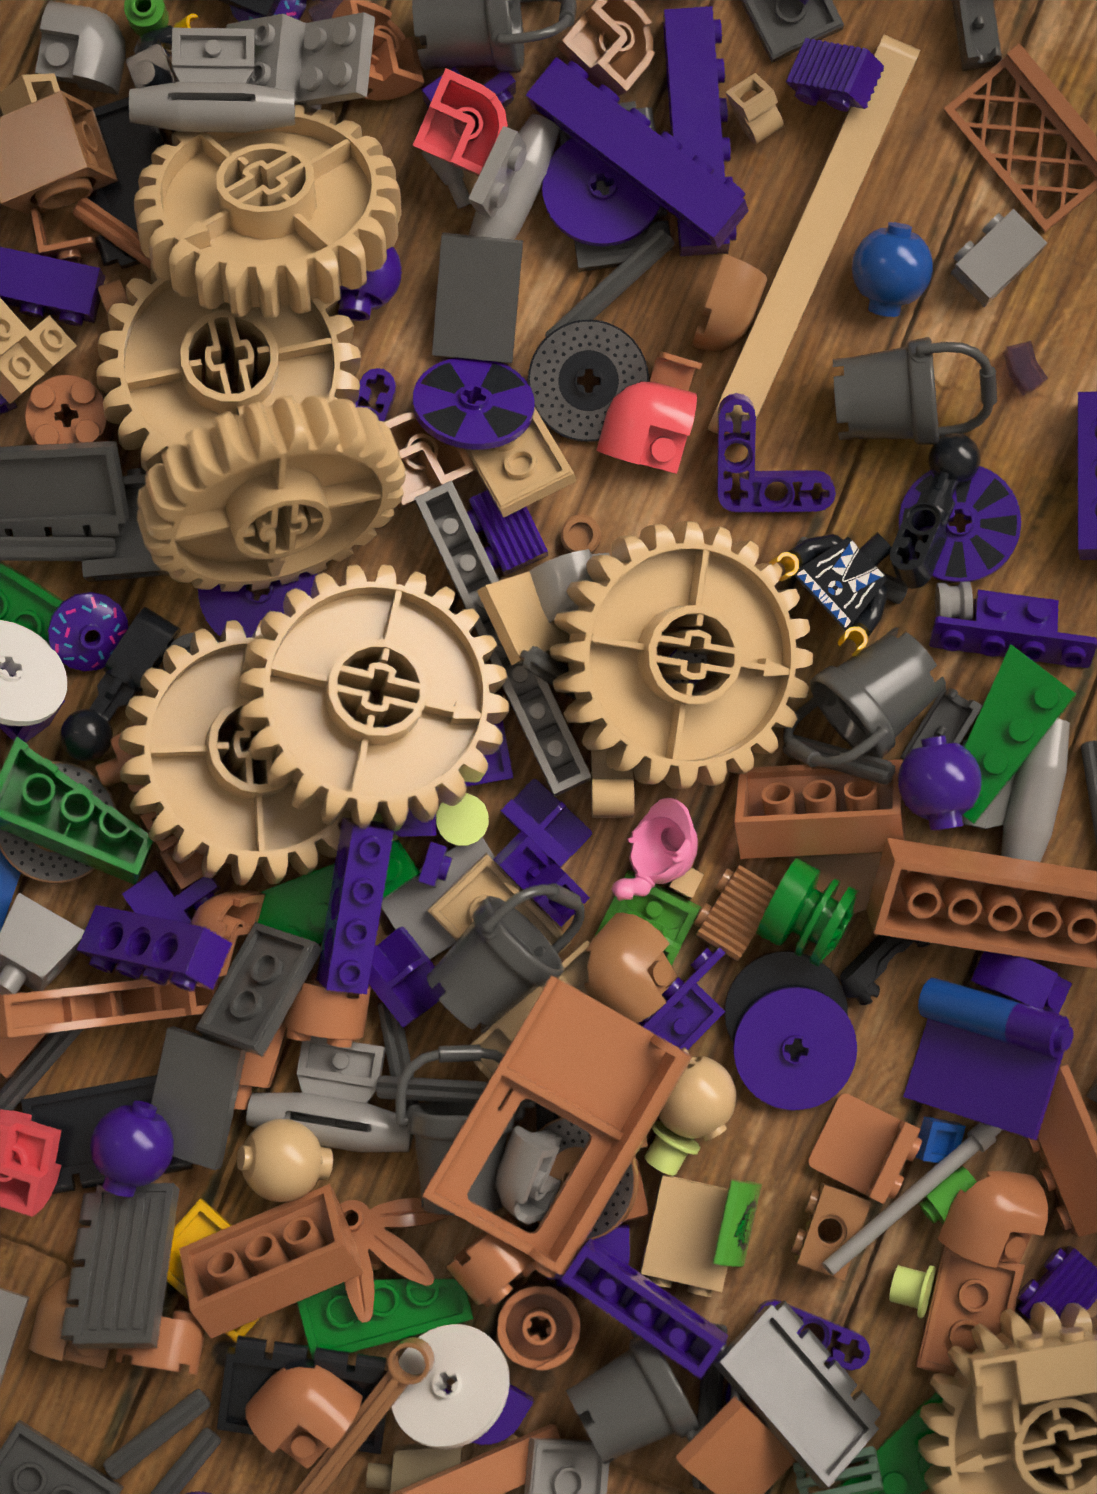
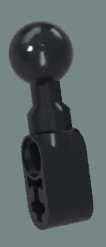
[890,433,981,589]
[60,607,180,761]

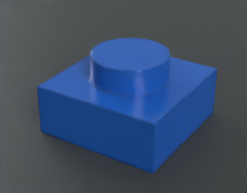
[915,1116,966,1163]

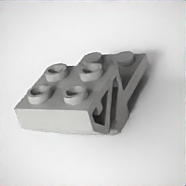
[226,12,375,113]

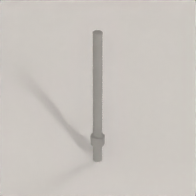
[822,1122,1003,1276]

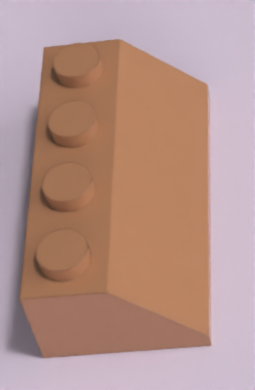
[734,759,906,859]
[1025,1063,1097,1237]
[179,1184,363,1339]

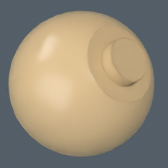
[658,1047,736,1141]
[237,1119,333,1202]

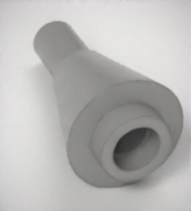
[421,151,471,209]

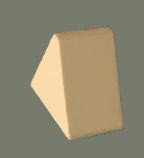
[669,868,704,899]

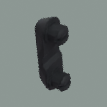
[840,935,931,1005]

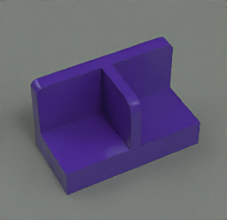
[501,779,592,868]
[369,926,445,1028]

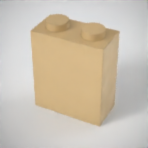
[640,1174,728,1297]

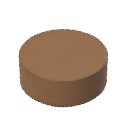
[561,515,601,554]

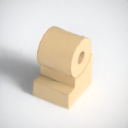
[726,73,784,144]

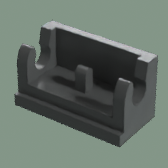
[952,0,1002,71]
[900,688,982,759]

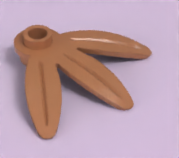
[340,1198,450,1323]

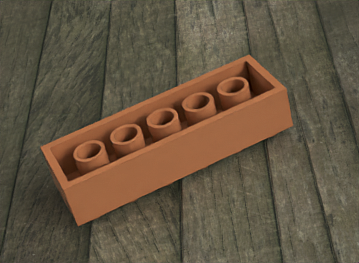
[866,838,1097,969]

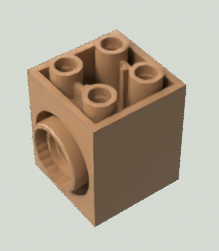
[0,91,118,216]

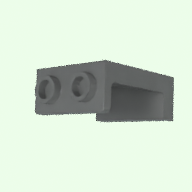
[82,468,170,582]

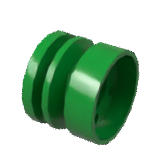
[756,858,859,967]

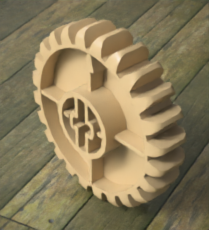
[134,104,402,318]
[96,264,361,472]
[137,395,405,592]
[550,521,813,789]
[238,565,509,831]
[118,620,385,886]
[918,1302,1097,1494]

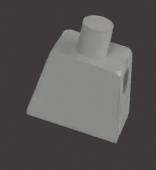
[0,893,85,995]

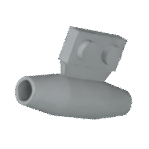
[129,28,295,133]
[468,114,560,240]
[962,719,1070,862]
[246,1036,413,1152]

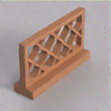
[943,43,1097,233]

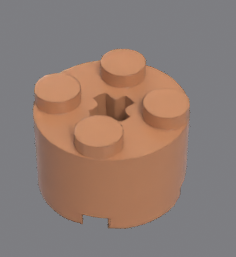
[25,375,114,445]
[282,973,371,1048]
[445,1212,535,1307]
[497,1282,581,1371]
[115,1311,205,1375]

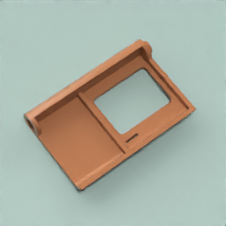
[422,975,692,1279]

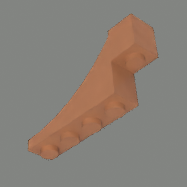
[0,979,219,1039]

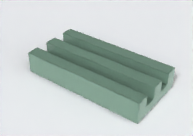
[793,1446,884,1494]

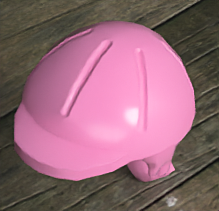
[611,798,698,901]

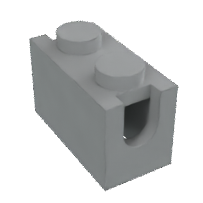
[951,209,1047,307]

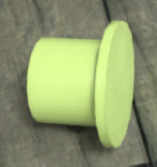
[436,793,489,846]
[644,1121,700,1176]
[889,1265,935,1318]

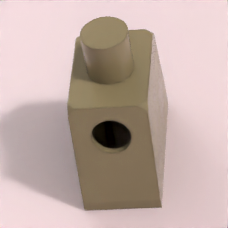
[366,1443,462,1494]

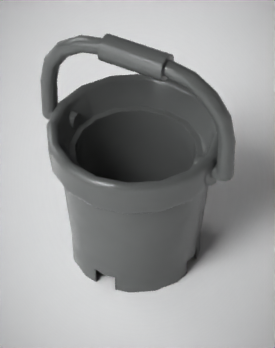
[412,0,577,73]
[833,337,997,445]
[783,627,946,767]
[427,883,585,1033]
[395,1044,525,1215]
[565,1330,741,1465]

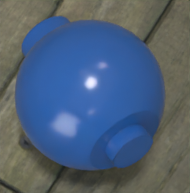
[852,222,933,317]

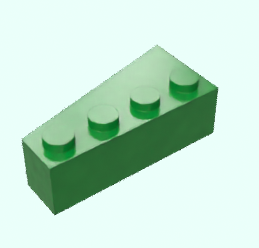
[0,737,153,885]

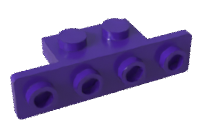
[929,590,1097,668]
[637,947,725,1051]

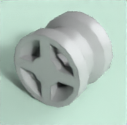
[935,581,973,621]

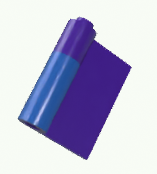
[903,978,1073,1140]

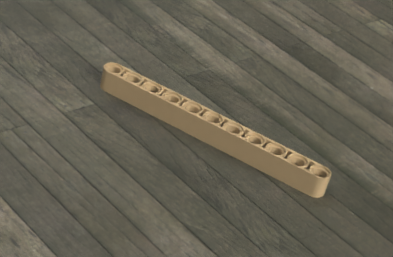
[707,35,921,445]

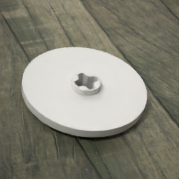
[0,620,67,726]
[392,1324,509,1449]

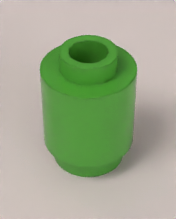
[124,0,169,36]
[919,1166,977,1224]

